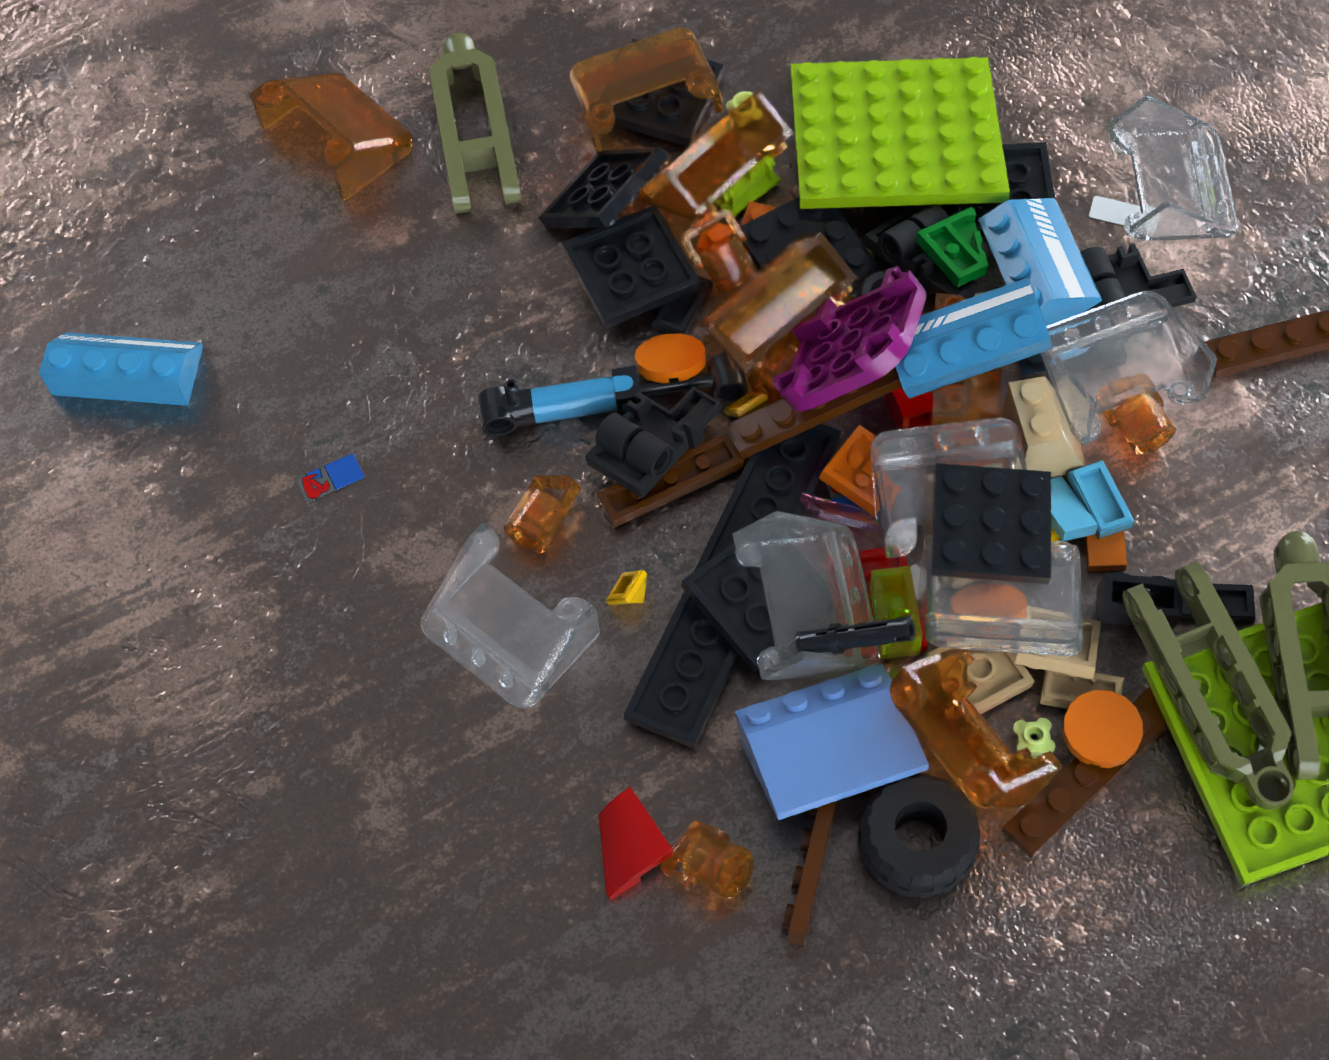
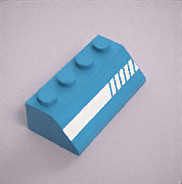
[978,198,1103,334]
[895,277,1053,399]
[39,332,203,406]

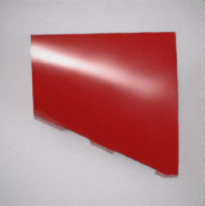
[599,787,674,901]

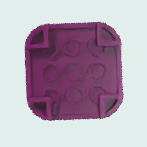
[773,266,926,411]

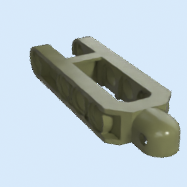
[429,32,522,214]
[1259,531,1329,780]
[1122,562,1294,810]

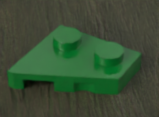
[916,207,988,288]

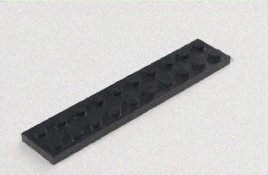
[623,424,842,749]

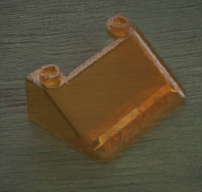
[570,27,723,154]
[250,73,414,201]
[637,90,794,222]
[697,232,858,373]

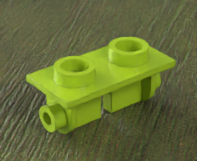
[710,155,782,219]

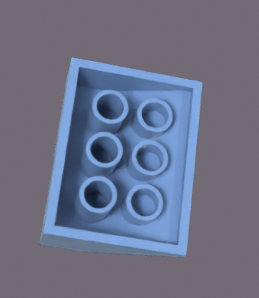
[735,663,929,820]

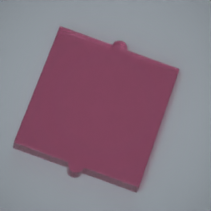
[800,493,880,533]

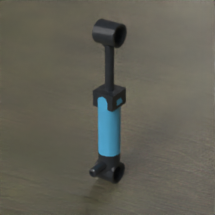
[478,352,748,436]

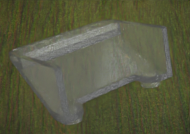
[1108,95,1238,241]
[1040,291,1217,445]
[871,418,1027,558]
[733,511,881,681]
[421,522,600,708]
[918,535,1083,656]

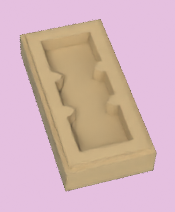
[1040,670,1124,709]

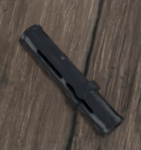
[795,616,915,656]

